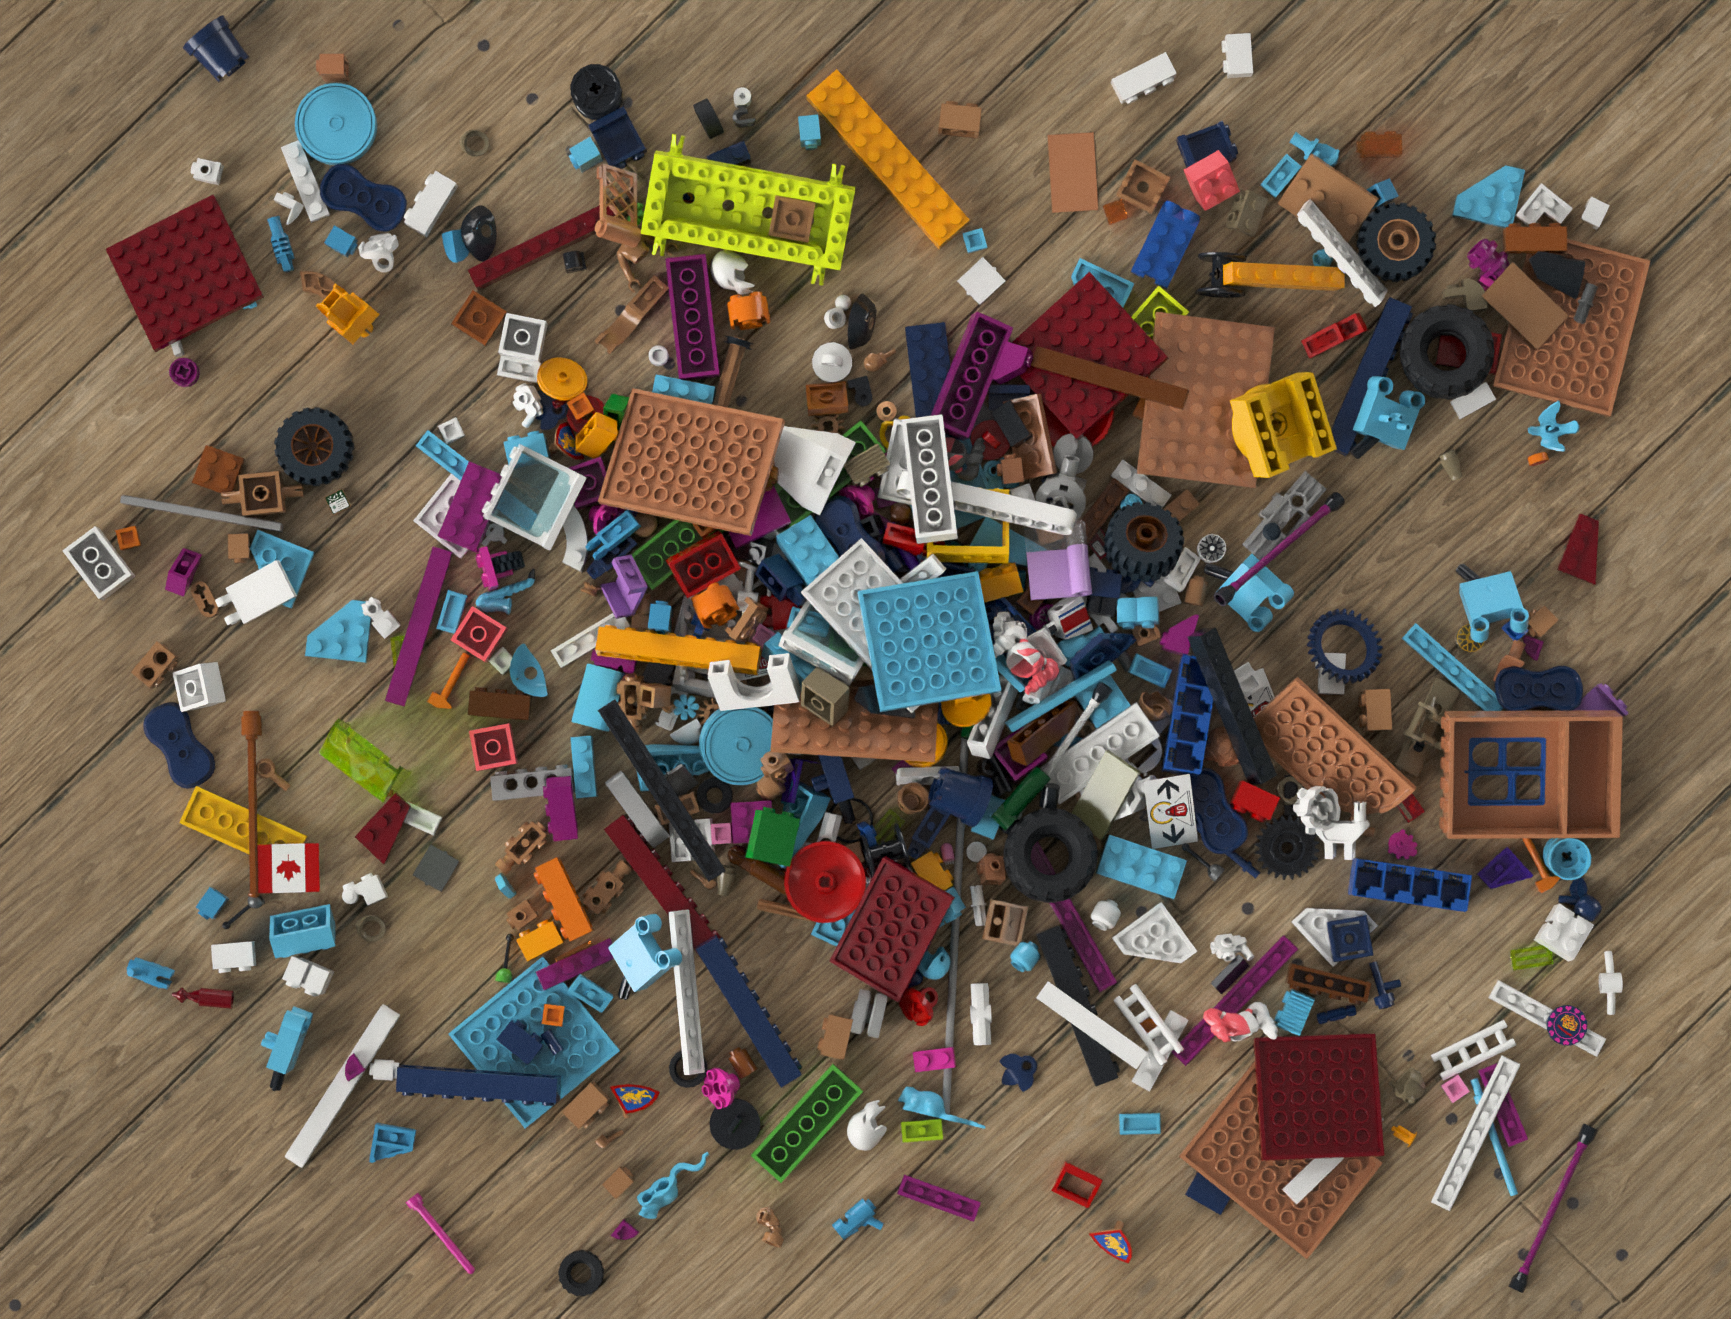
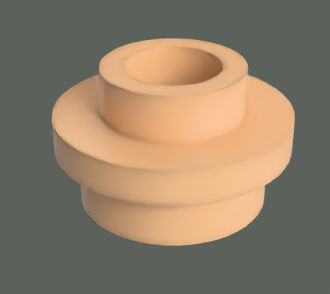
[876,401,897,421]

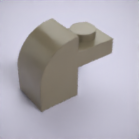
[1442,279,1487,312]

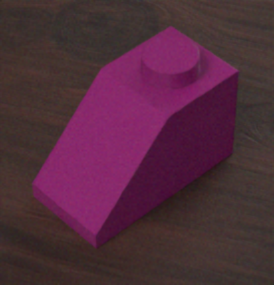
[992,341,1033,385]
[165,548,202,597]

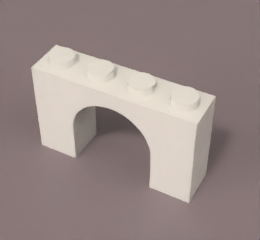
[708,653,801,711]

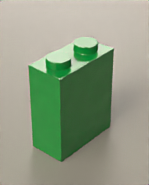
[746,807,800,867]

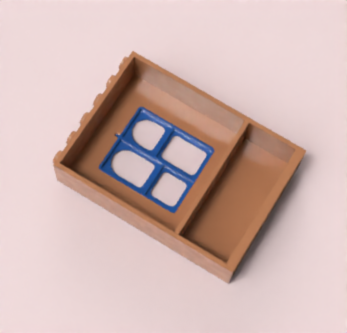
[1439,710,1623,839]

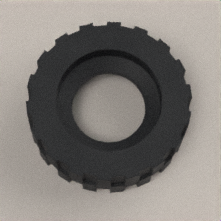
[558,1250,604,1296]

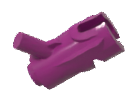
[591,649,637,673]

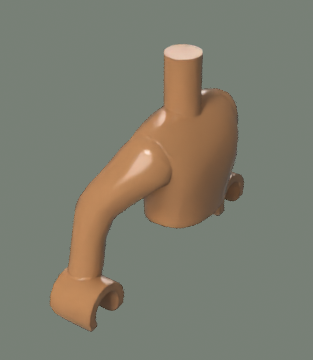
[617,234,678,293]

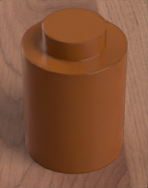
[728,1047,758,1079]

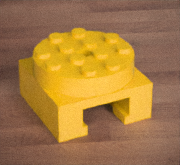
[1230,372,1337,478]

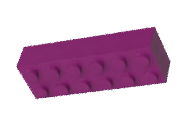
[665,254,720,381]
[931,311,1013,441]

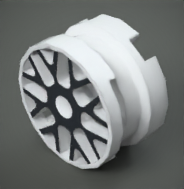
[1197,534,1226,563]

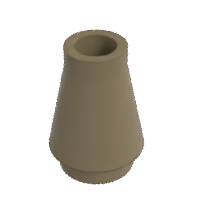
[1439,449,1463,481]
[717,865,737,896]

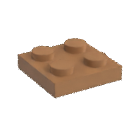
[769,195,816,243]

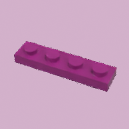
[535,938,614,991]
[1478,1063,1528,1147]
[897,1174,981,1222]

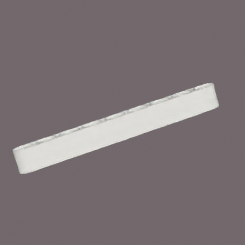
[896,471,1077,535]
[285,1004,400,1168]

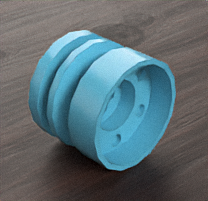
[1542,838,1591,880]

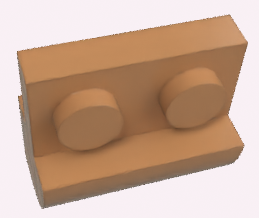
[982,899,1028,946]

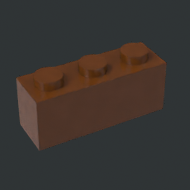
[468,687,532,721]

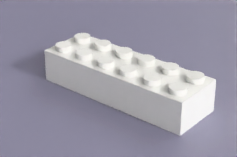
[902,415,958,544]

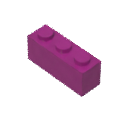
[543,776,578,841]

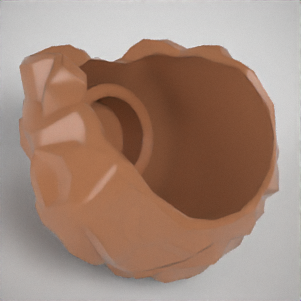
[1204,726,1239,767]

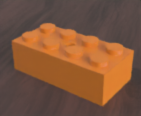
[533,857,595,942]

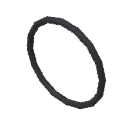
[829,798,873,843]

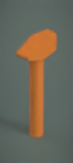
[427,653,470,709]
[1522,838,1560,893]

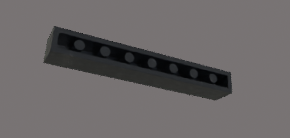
[1187,627,1277,784]
[1036,925,1120,1086]

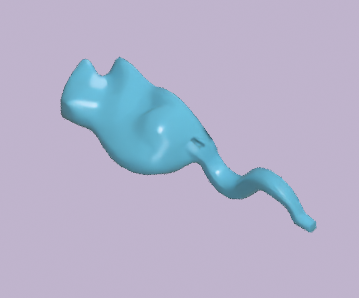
[898,1086,986,1129]
[637,1152,710,1219]

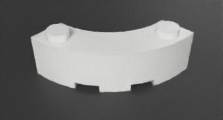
[562,505,588,573]

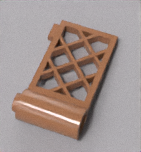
[595,163,641,247]

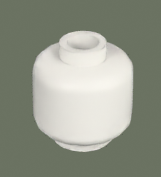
[1091,899,1121,931]

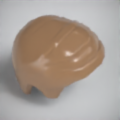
[1138,691,1173,722]

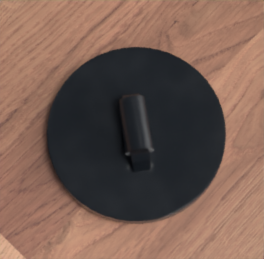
[709,1098,760,1150]

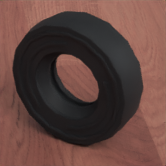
[697,778,733,814]

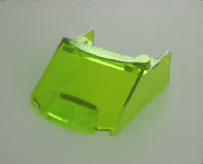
[319,718,412,802]

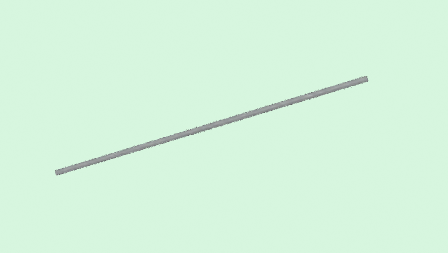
[942,727,969,1120]

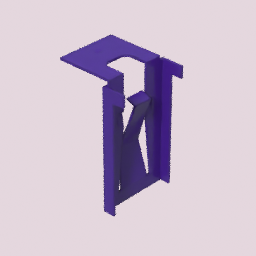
[781,758,820,803]

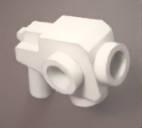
[513,383,543,428]
[1210,934,1254,961]

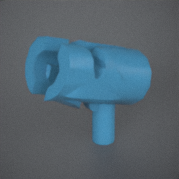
[127,957,175,990]
[832,1198,884,1240]

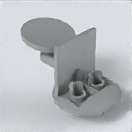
[1036,433,1094,521]

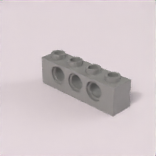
[490,765,575,801]

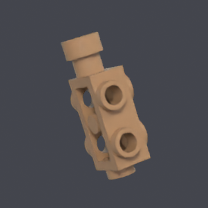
[617,673,648,735]
[495,821,548,875]
[583,859,633,915]

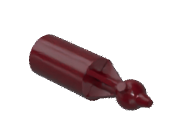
[172,988,234,1009]

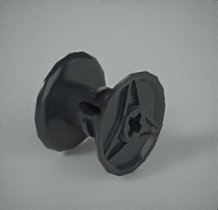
[570,64,623,120]
[1195,252,1247,298]
[859,823,911,878]

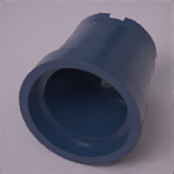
[183,15,250,83]
[928,767,993,827]

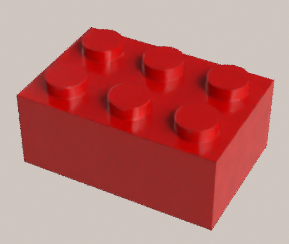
[665,530,741,599]

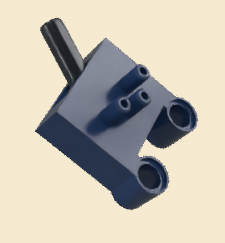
[811,755,856,824]

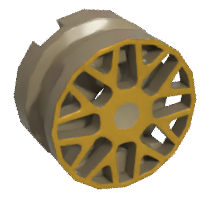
[1455,624,1485,652]

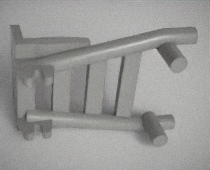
[673,604,741,699]

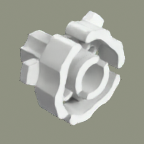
[1293,786,1341,835]

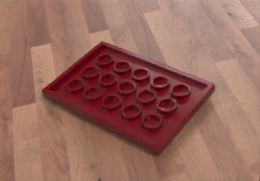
[829,856,955,1002]

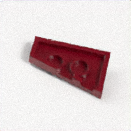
[1557,514,1599,585]
[355,792,411,865]

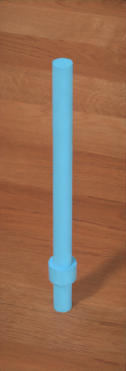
[1470,1078,1518,1196]

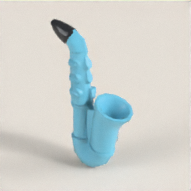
[476,569,535,615]

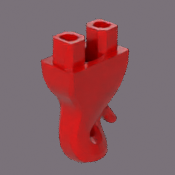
[760,593,821,630]

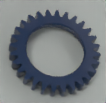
[1307,609,1383,684]

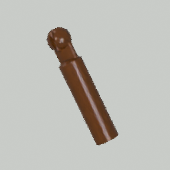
[727,845,787,896]

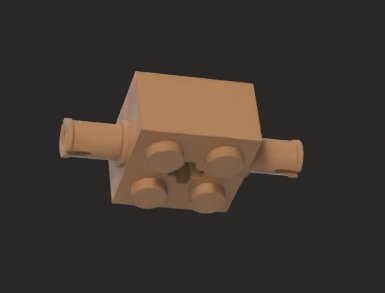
[221,471,304,517]

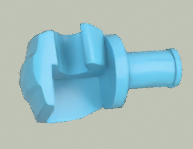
[1289,132,1340,167]
[1057,626,1104,667]

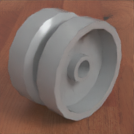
[850,989,888,1038]

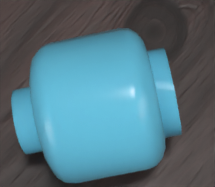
[1010,941,1040,972]

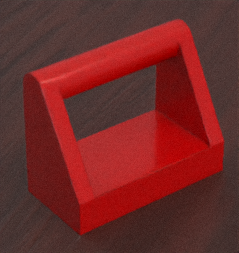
[1051,1161,1103,1208]

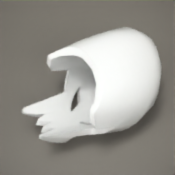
[710,250,755,294]
[847,1100,887,1151]

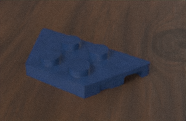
[1070,633,1137,681]

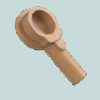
[256,758,291,791]

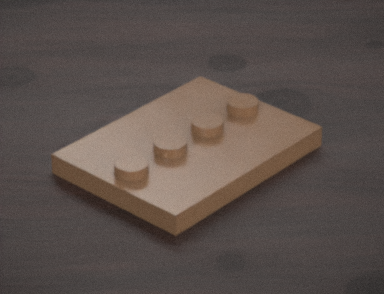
[1277,153,1379,243]

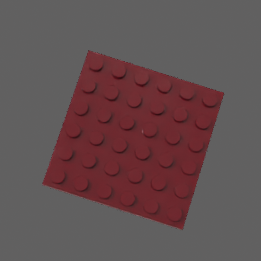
[106,194,264,352]
[1012,271,1169,441]
[1253,1033,1384,1161]

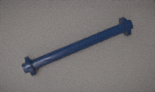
[916,552,976,573]

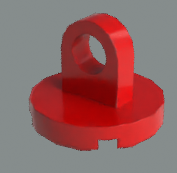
[970,420,1010,460]
[899,987,938,1026]

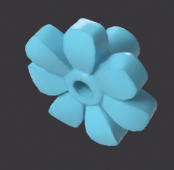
[673,694,699,720]

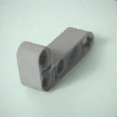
[605,771,670,848]

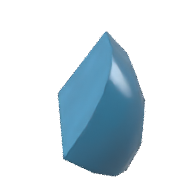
[442,230,469,263]

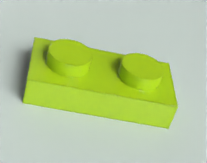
[901,1119,943,1143]

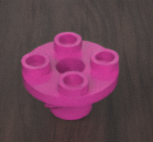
[839,485,876,520]
[589,504,625,536]
[702,1068,740,1109]

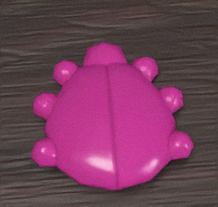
[1388,829,1417,860]

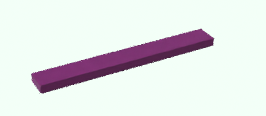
[385,546,453,707]
[1031,841,1117,992]
[1171,935,1298,1066]

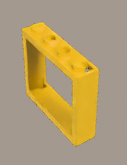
[927,487,1009,564]

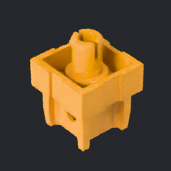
[316,283,380,345]

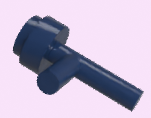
[1369,961,1401,1010]

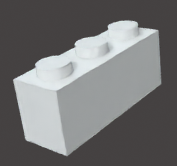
[1111,52,1177,104]
[404,171,458,237]

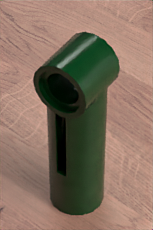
[991,766,1051,831]

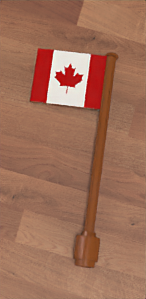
[241,711,320,898]

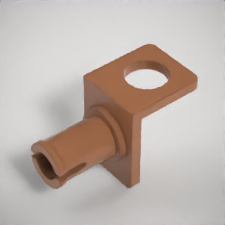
[1493,640,1526,682]

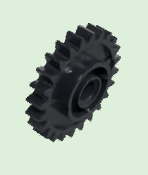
[1254,815,1320,880]

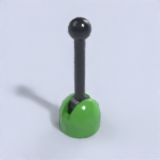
[495,934,514,983]

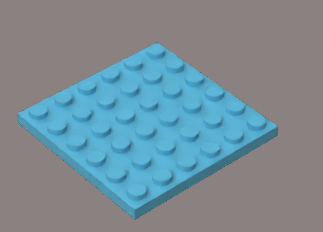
[857,571,1001,712]
[448,956,620,1128]

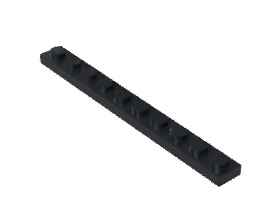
[598,699,726,882]

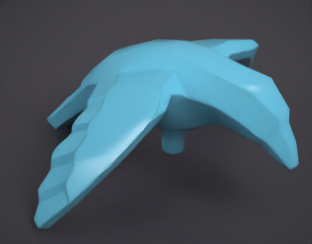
[1528,401,1580,451]

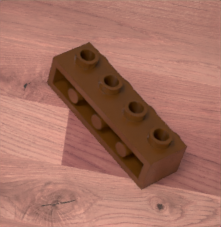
[1007,699,1080,766]
[1285,963,1371,1005]

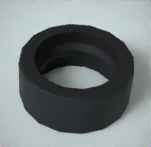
[693,98,724,139]
[669,1050,708,1088]

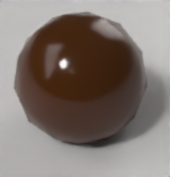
[890,502,913,526]

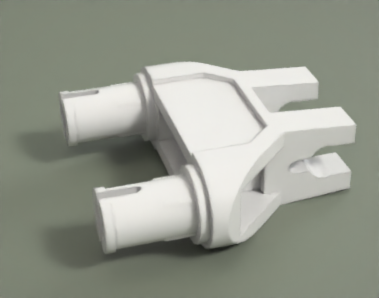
[1315,801,1370,860]

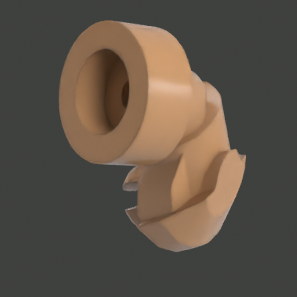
[756,1207,784,1248]

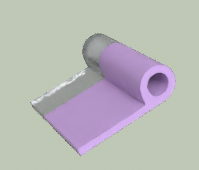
[1024,518,1092,600]

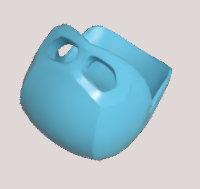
[918,946,951,980]

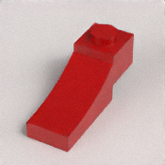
[1301,312,1368,359]
[883,522,945,562]

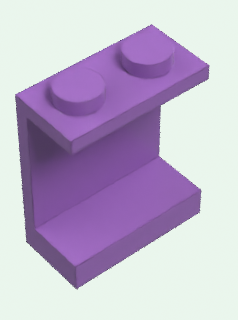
[600,555,648,619]
[1572,683,1628,717]

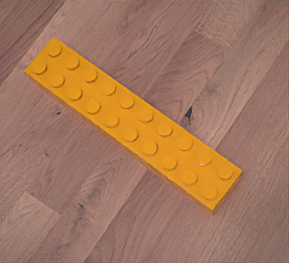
[806,69,970,250]

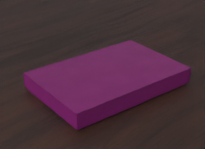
[728,486,791,549]

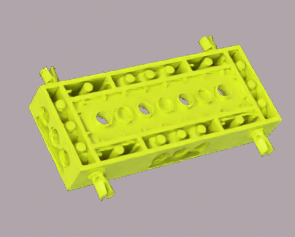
[641,134,855,285]

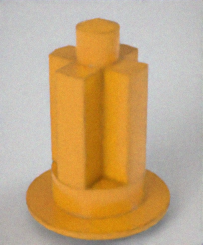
[1391,1125,1417,1148]

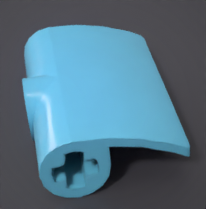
[572,664,625,732]

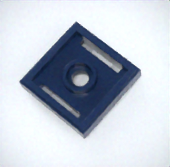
[1326,915,1374,962]

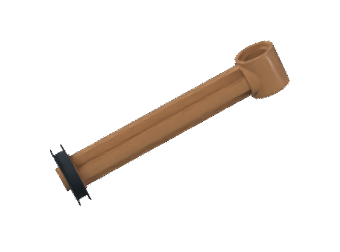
[712,336,753,408]

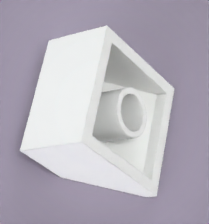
[173,662,226,712]

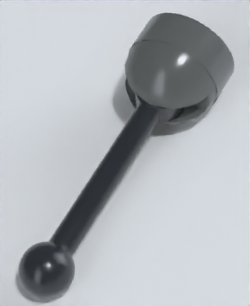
[1182,843,1225,882]
[222,895,265,930]

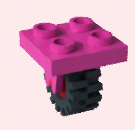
[475,546,525,591]

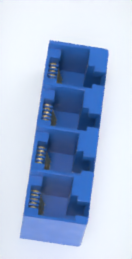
[1161,654,1213,777]
[1348,858,1472,912]

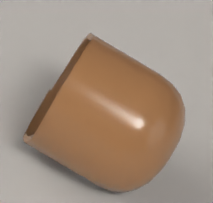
[897,783,929,815]

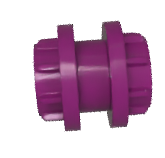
[1467,239,1510,281]

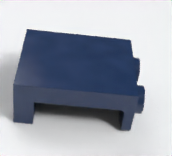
[588,106,647,169]
[1176,120,1238,168]

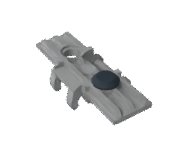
[1242,471,1326,560]

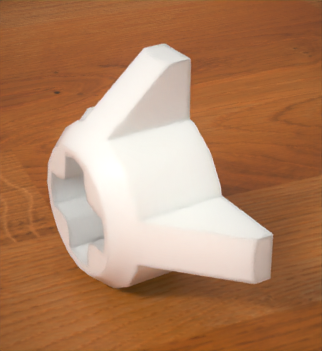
[482,518,508,546]

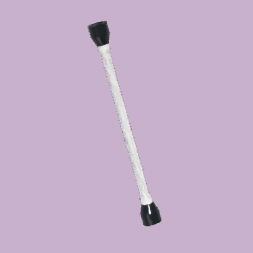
[998,681,1113,835]

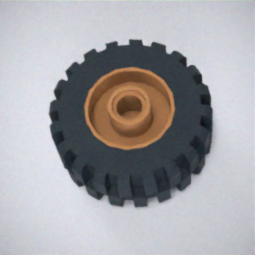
[1356,202,1436,282]

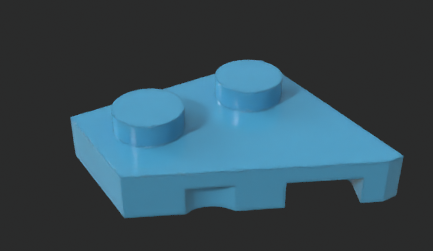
[369,1123,416,1163]

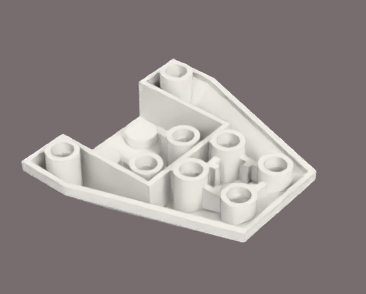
[770,426,856,515]

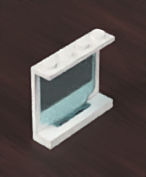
[482,444,586,550]
[778,600,864,686]

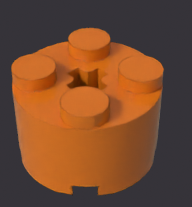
[727,292,771,330]
[691,583,740,629]

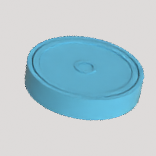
[295,83,377,165]
[699,707,773,785]

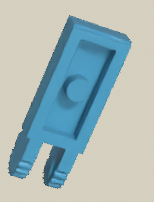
[585,510,641,560]

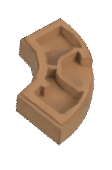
[300,271,335,300]

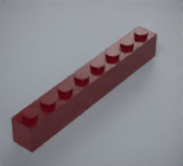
[468,199,617,291]
[604,815,721,958]

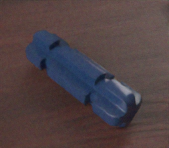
[1317,1005,1357,1024]

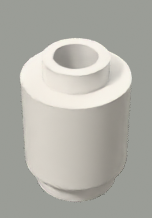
[369,1059,399,1081]

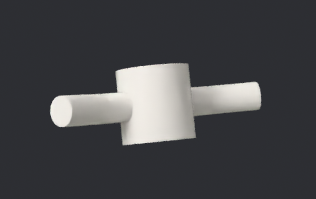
[736,570,758,616]
[1599,951,1623,1015]

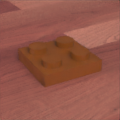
[451,290,507,346]
[806,381,849,416]
[192,445,245,493]

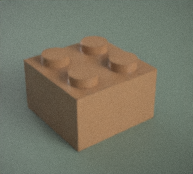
[938,101,982,139]
[1358,689,1392,732]
[562,1081,610,1129]

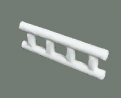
[1113,984,1184,1066]
[1431,1020,1516,1081]

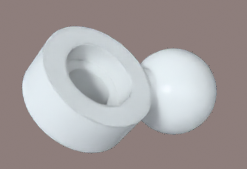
[824,295,851,329]

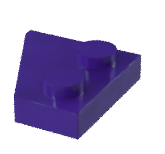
[1477,847,1534,889]

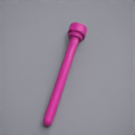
[405,1193,475,1274]

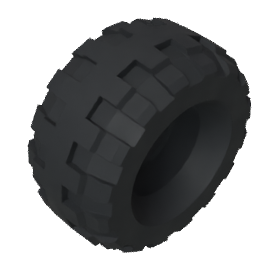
[1400,304,1495,400]
[1003,808,1098,903]

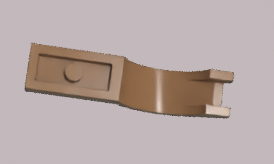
[595,275,669,355]

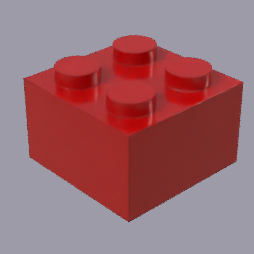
[1229,781,1280,822]

